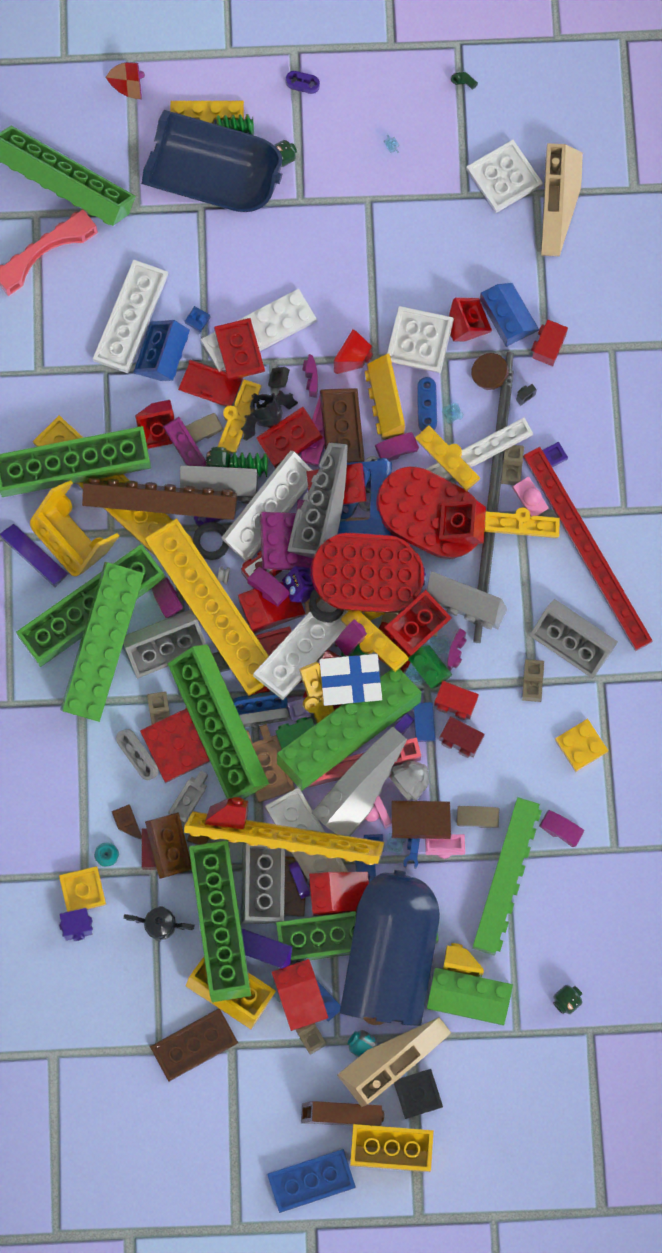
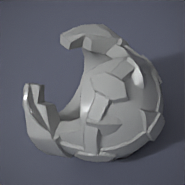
[389,761,429,801]

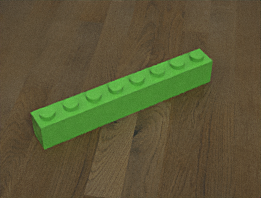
[472,797,542,956]

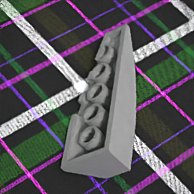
[288,443,347,558]
[312,727,407,836]

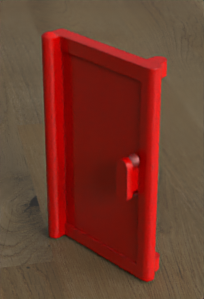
[178,360,243,407]

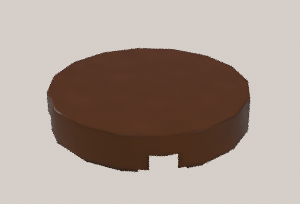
[471,353,509,390]

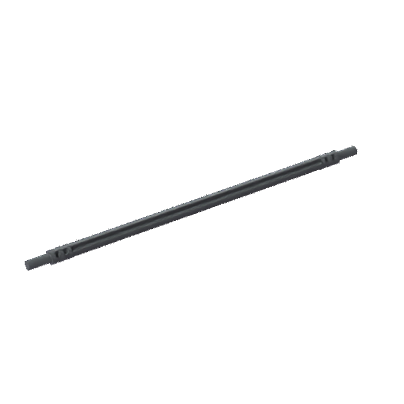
[473,352,514,643]

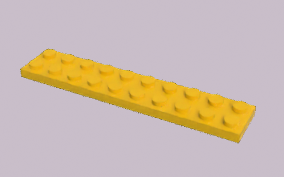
[33,415,194,557]
[144,518,269,696]
[184,811,384,865]

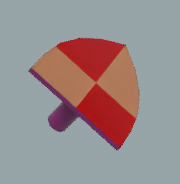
[105,62,145,99]

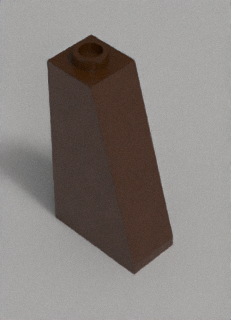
[301,1101,384,1126]

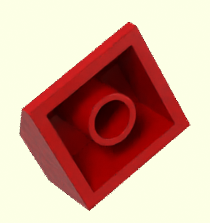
[439,500,486,545]

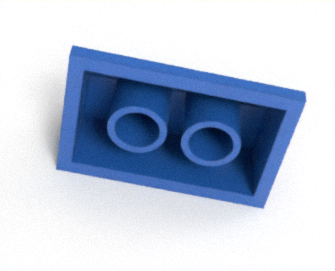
[480,283,539,347]
[133,320,190,381]

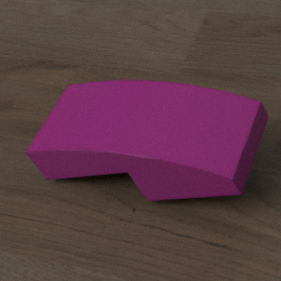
[302,354,318,398]
[375,432,419,461]
[247,567,290,606]
[152,577,184,618]
[335,619,367,657]
[447,628,467,671]
[539,810,585,847]

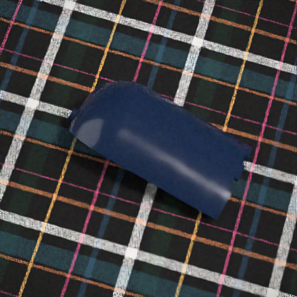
[141,110,283,212]
[340,870,440,1026]

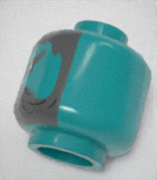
[348,1030,377,1057]

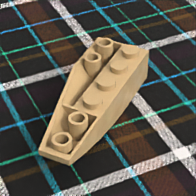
[541,143,583,257]
[337,1017,451,1107]

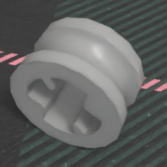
[217,566,230,585]

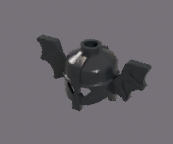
[241,390,298,441]
[123,906,195,942]

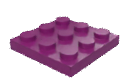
[260,512,313,571]

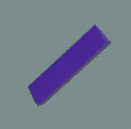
[0,524,68,587]
[242,928,292,968]

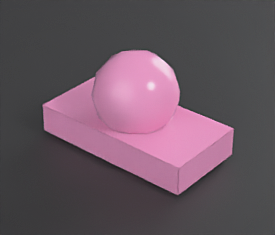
[512,476,549,516]
[365,796,392,829]
[425,834,465,859]

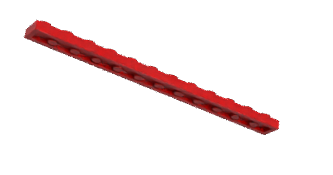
[523,447,653,651]

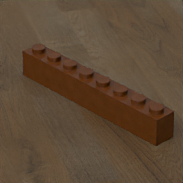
[82,477,237,520]

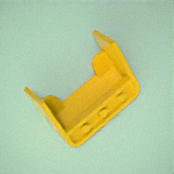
[30,480,120,576]

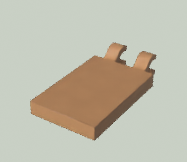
[246,724,295,803]

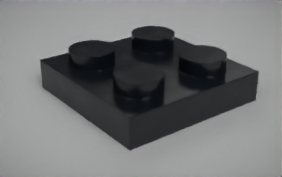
[394,1069,443,1119]

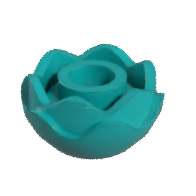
[94,842,119,867]

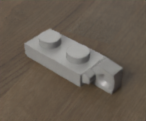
[168,771,208,823]

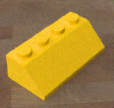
[364,353,405,440]
[186,957,276,1029]
[350,1124,434,1172]

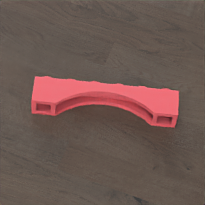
[0,209,98,296]
[308,737,421,787]

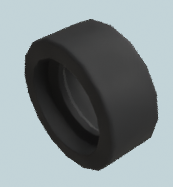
[193,522,229,560]
[309,589,344,623]

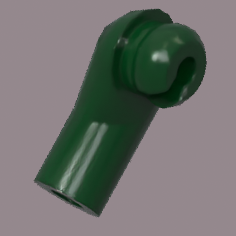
[451,72,478,90]

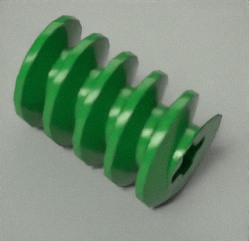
[216,114,254,135]
[229,452,268,477]

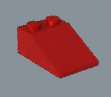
[238,582,306,634]
[384,590,452,656]
[309,872,369,916]
[272,959,328,1031]

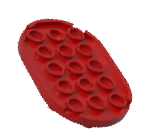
[376,466,478,559]
[311,533,424,613]

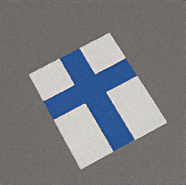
[319,654,382,706]

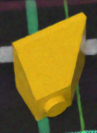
[443,943,484,977]

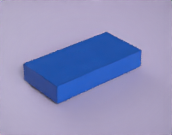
[414,702,435,742]

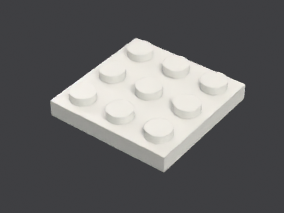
[466,140,543,213]
[387,306,454,373]

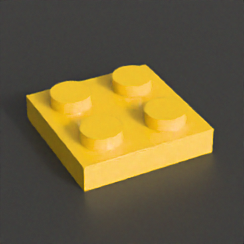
[555,719,609,772]
[59,866,106,912]

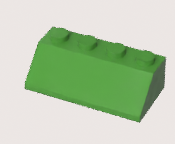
[427,968,513,1026]

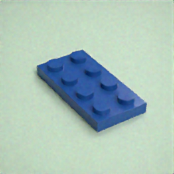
[267,1149,356,1213]

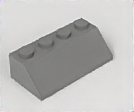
[180,465,258,504]
[427,571,507,630]
[529,599,618,679]
[123,609,206,679]
[241,843,285,924]

